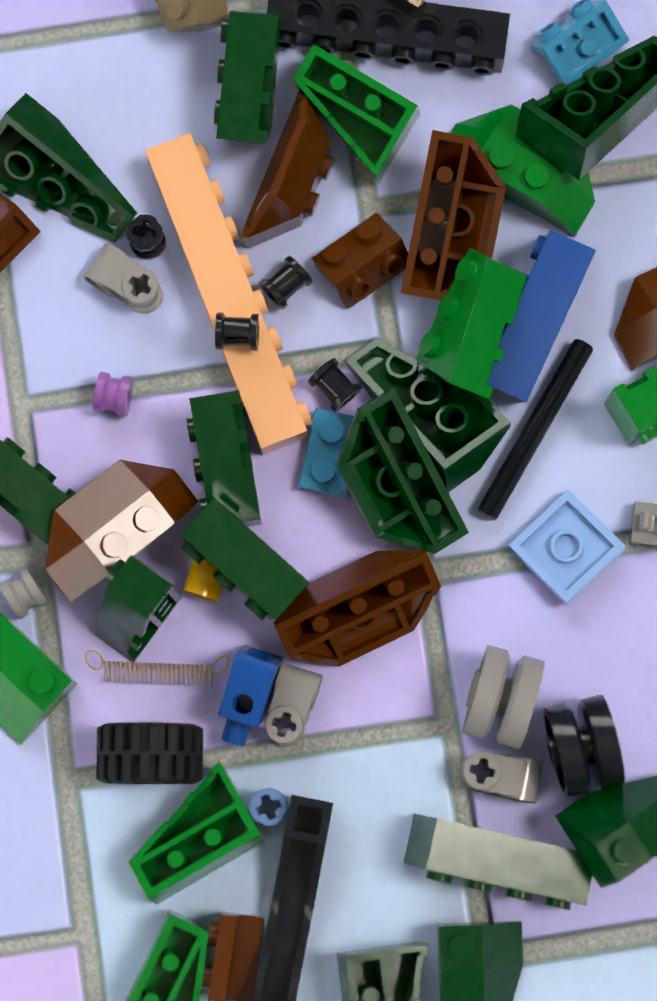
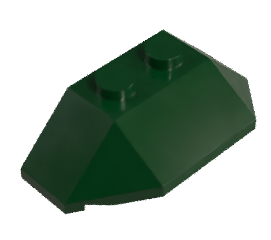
[336,388,469,554]

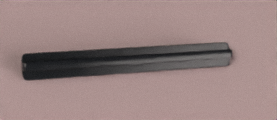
[478,339,593,520]

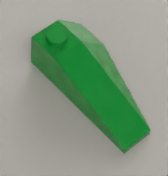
[0,612,78,745]

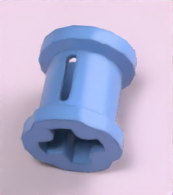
[249,788,289,826]

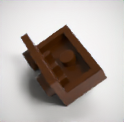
[311,212,408,308]
[202,911,264,1001]

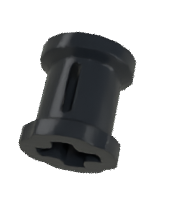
[126,215,166,260]
[259,255,313,310]
[215,312,260,351]
[308,358,362,412]

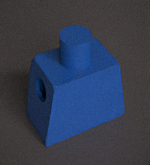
[218,645,284,746]

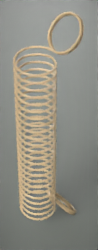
[85,650,230,686]

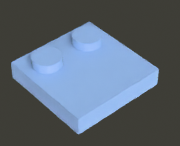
[508,489,626,606]

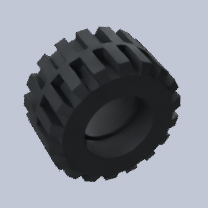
[96,722,203,784]

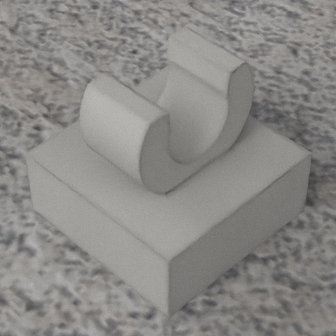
[629,501,657,547]

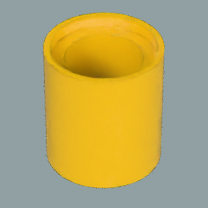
[183,560,223,602]

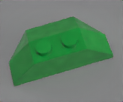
[451,104,595,237]

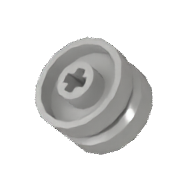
[462,645,545,750]

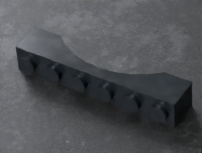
[252,795,334,1001]

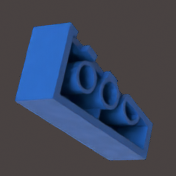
[487,230,596,402]

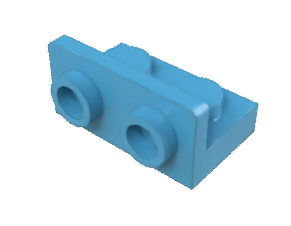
[530,0,630,85]
[299,408,354,499]

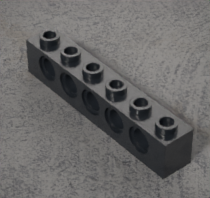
[267,0,510,75]

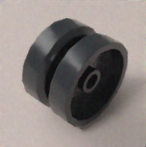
[543,694,625,798]

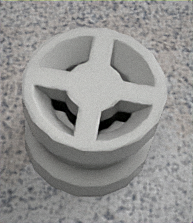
[0,567,49,619]

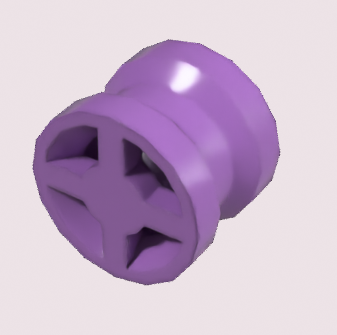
[93,371,133,417]

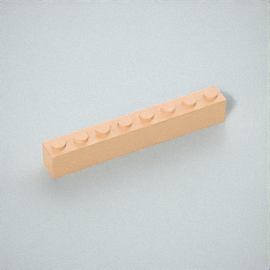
[145,133,312,455]

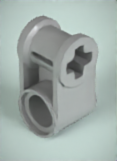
[83,243,163,313]
[265,663,323,747]
[459,752,543,804]

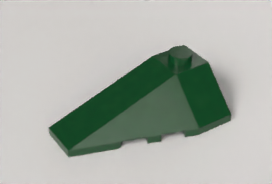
[0,93,138,242]
[345,338,511,493]
[554,776,657,888]
[437,921,523,1001]

